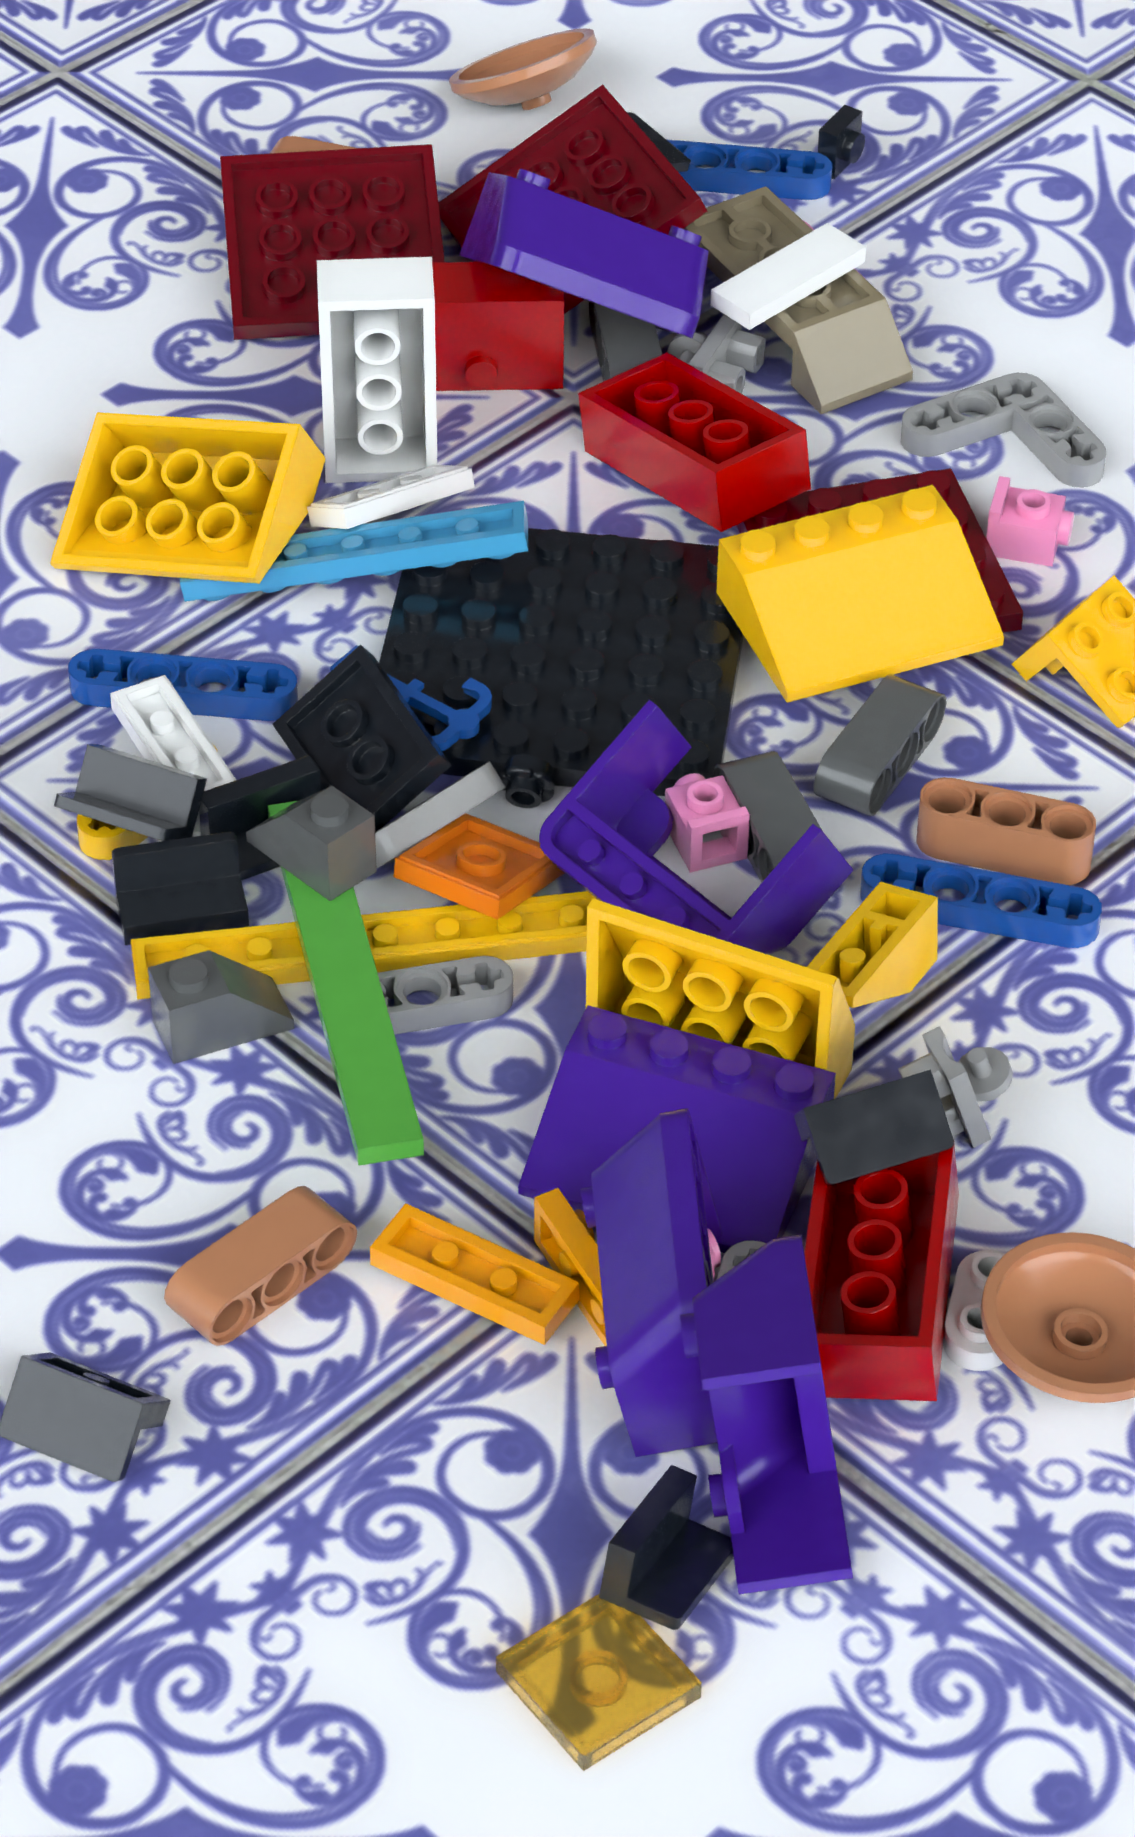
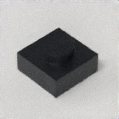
[818,105,865,179]

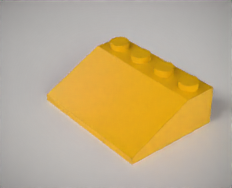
[50,412,326,584]
[716,485,1004,703]
[586,898,855,1099]

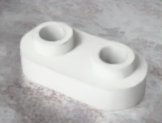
[943,1250,1006,1371]

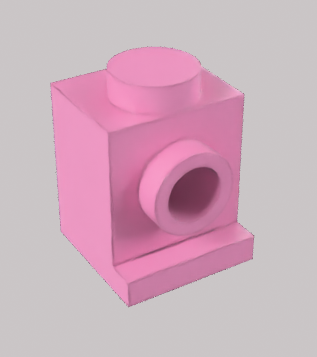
[986,476,1074,567]
[665,773,750,873]

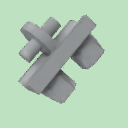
[668,314,766,394]
[898,1026,1013,1148]

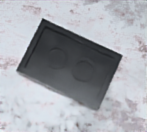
[272,644,452,832]

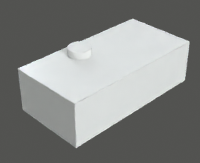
[317,257,437,483]

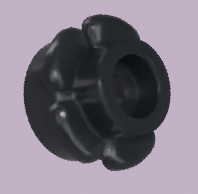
[498,754,555,808]

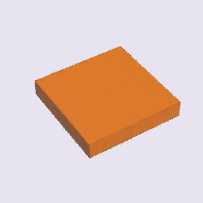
[393,813,565,920]

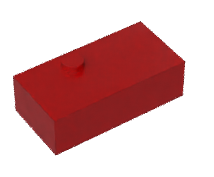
[432,262,564,391]
[578,352,811,532]
[804,1144,959,1401]

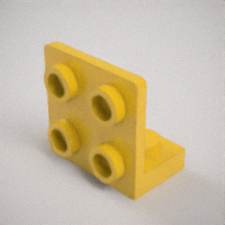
[1011,575,1135,728]

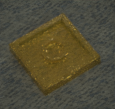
[496,1593,702,1771]

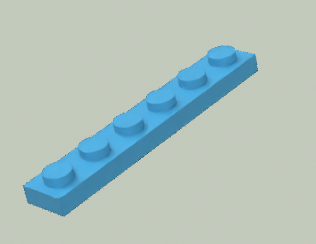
[180,501,528,602]

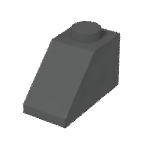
[246,786,377,901]
[148,950,294,1064]

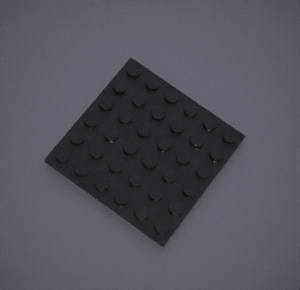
[379,528,744,796]

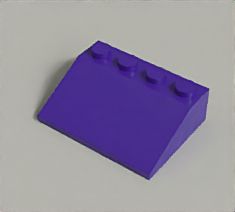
[518,1005,836,1253]

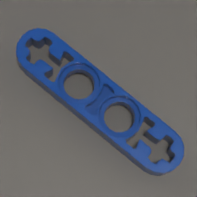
[666,139,832,200]
[68,649,298,721]
[860,853,1102,948]

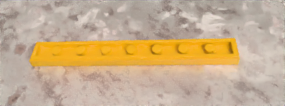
[131,891,598,1000]

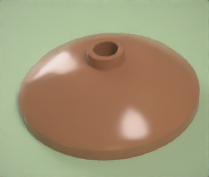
[449,28,597,110]
[981,1232,1135,1403]

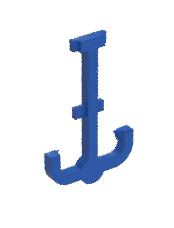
[330,645,492,751]

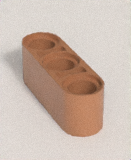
[916,777,1096,885]
[164,1186,357,1346]

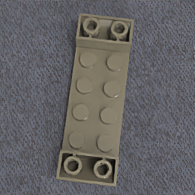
[684,186,913,414]

